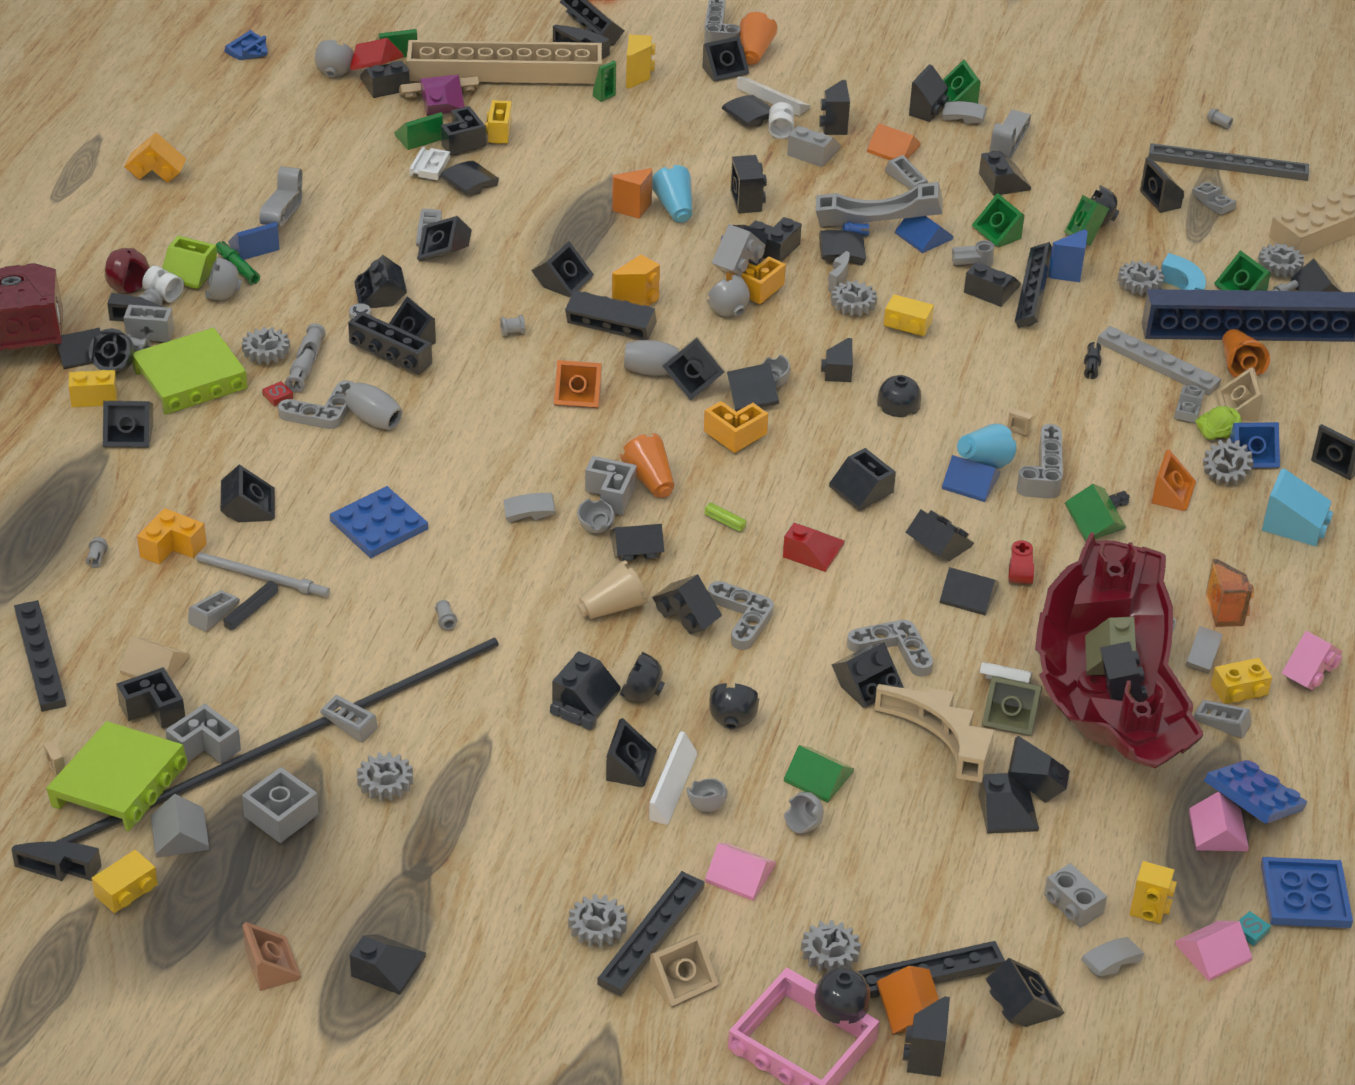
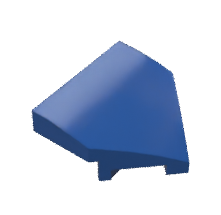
[224,30,268,60]

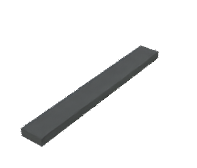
[1148,143,1309,181]

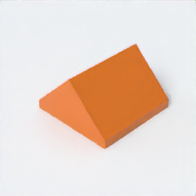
[867,123,921,160]
[612,168,653,219]
[554,360,602,408]
[1152,449,1196,511]
[876,966,939,1035]

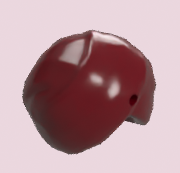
[105,248,150,293]

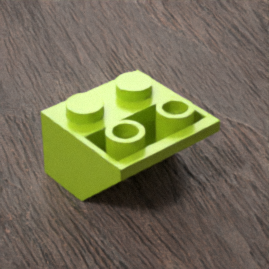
[162,236,217,289]

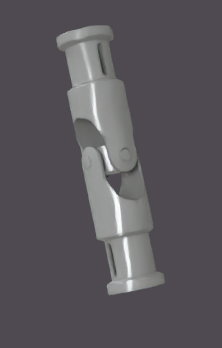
[285,324,326,393]

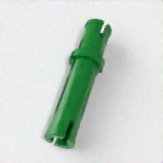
[216,241,260,285]

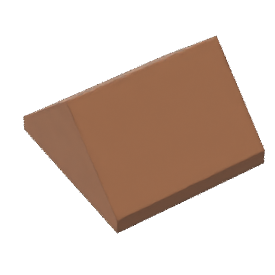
[242,922,301,991]

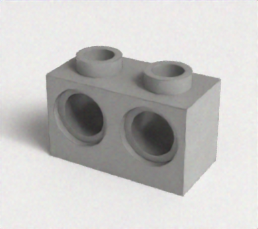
[1044,863,1107,928]

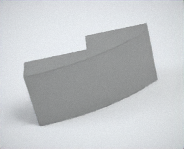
[942,101,987,124]
[1192,182,1236,215]
[828,251,850,292]
[1174,385,1205,423]
[503,493,556,523]
[1186,626,1223,674]
[1081,937,1145,976]

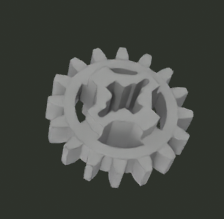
[1258,243,1304,278]
[1117,260,1164,296]
[831,280,877,316]
[242,327,290,364]
[1203,438,1253,487]
[357,752,413,801]
[568,894,627,948]
[801,920,861,972]

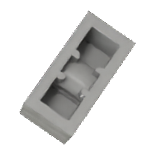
[124,305,174,342]

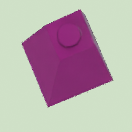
[420,74,465,116]

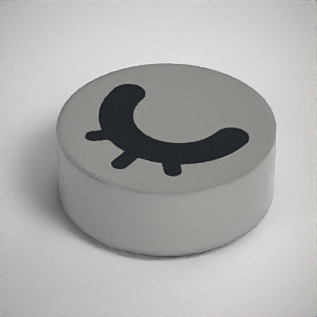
[349,304,371,320]

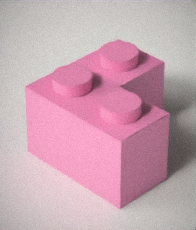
[1281,631,1343,691]

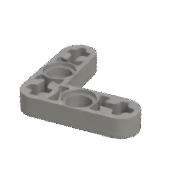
[278,380,355,429]
[708,581,774,650]
[847,620,933,677]

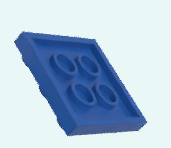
[330,486,428,558]
[1204,760,1307,824]
[1261,857,1353,928]

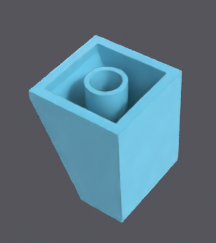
[1262,468,1333,546]

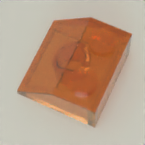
[1205,559,1254,627]

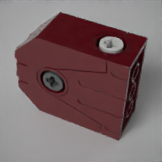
[0,263,63,351]

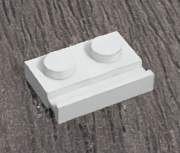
[410,147,450,180]
[980,662,1032,683]

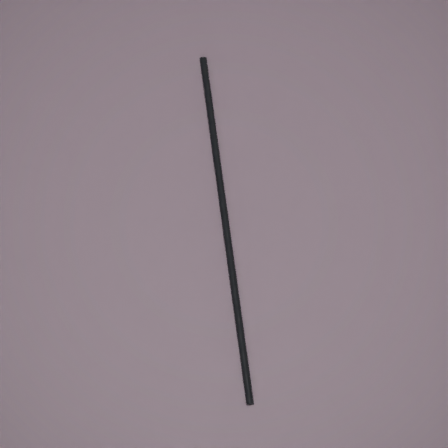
[54,637,499,843]

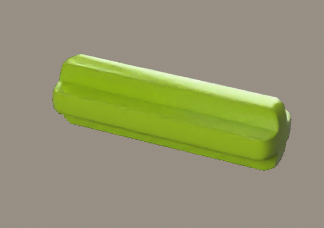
[704,503,747,532]

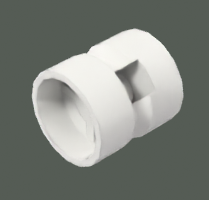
[768,102,794,139]
[142,266,184,303]

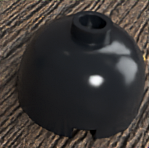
[1090,185,1119,227]
[89,328,135,374]
[877,375,922,417]
[619,651,665,703]
[709,683,760,730]
[814,967,871,1024]

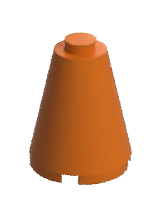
[740,12,778,65]
[1222,329,1270,378]
[620,433,674,498]

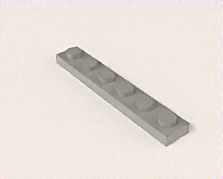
[1097,326,1221,396]

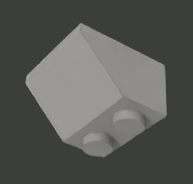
[787,126,841,167]

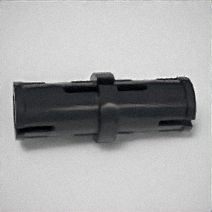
[1084,342,1102,379]

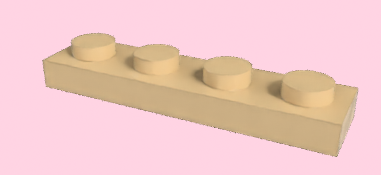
[399,76,479,99]

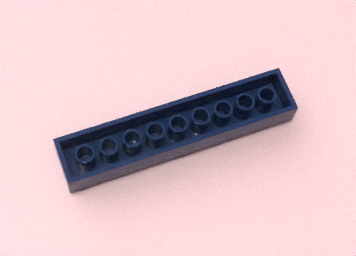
[1141,289,1355,342]

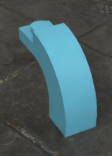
[1161,253,1206,290]

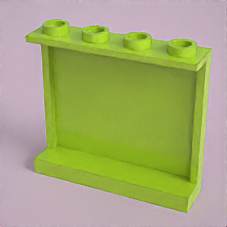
[133,327,248,415]
[46,721,188,832]

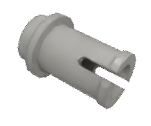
[1207,109,1233,129]
[86,537,108,568]
[435,600,457,630]

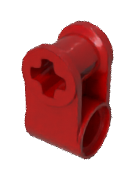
[1008,540,1034,584]

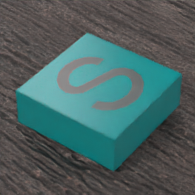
[1239,911,1271,946]

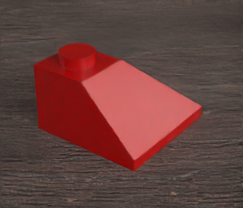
[783,523,845,572]

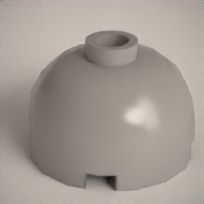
[315,40,354,77]
[205,257,242,301]
[707,275,750,317]

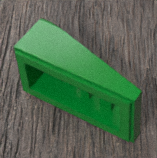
[592,60,616,102]

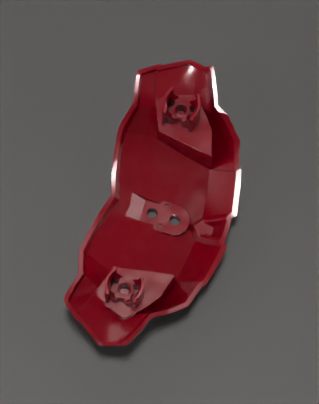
[1035,532,1203,768]

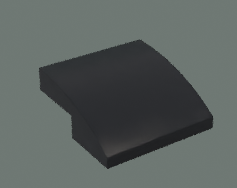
[722,95,771,126]
[440,161,499,195]
[819,230,866,265]
[727,363,779,412]

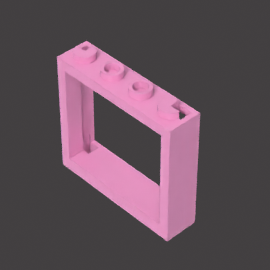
[728,967,879,1085]

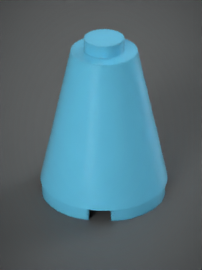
[652,165,692,223]
[957,424,1016,469]

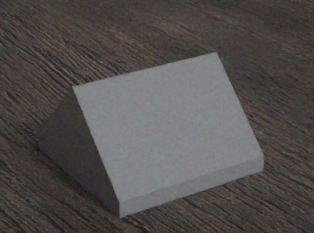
[151,794,209,858]

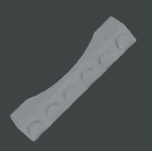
[815,182,943,227]

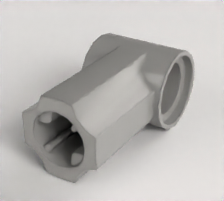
[952,240,994,267]

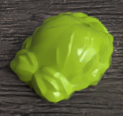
[1195,406,1242,441]

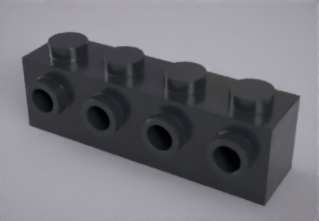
[560,0,625,46]
[565,290,657,340]
[348,312,432,375]

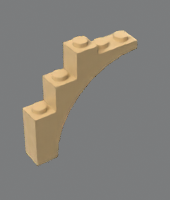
[875,684,994,783]

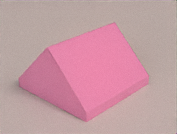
[1189,791,1249,851]
[705,843,776,901]
[1175,921,1252,981]

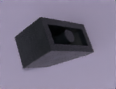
[821,338,853,382]

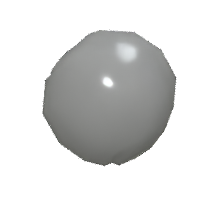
[760,355,791,388]
[577,499,615,533]
[686,779,728,813]
[784,792,824,834]

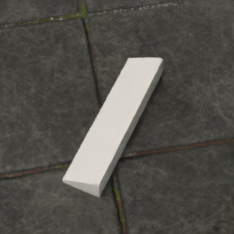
[737,77,811,116]
[649,731,697,825]

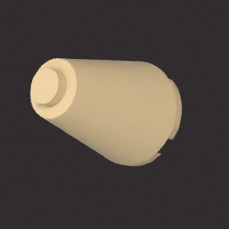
[577,560,647,619]

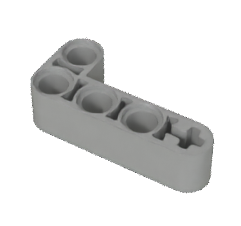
[704,0,740,43]
[990,110,1031,160]
[259,166,303,227]
[1017,424,1063,498]

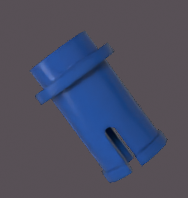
[842,221,869,236]

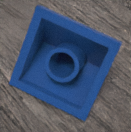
[895,216,954,253]
[228,222,280,260]
[1048,229,1088,282]
[1230,422,1280,468]
[942,455,1000,502]

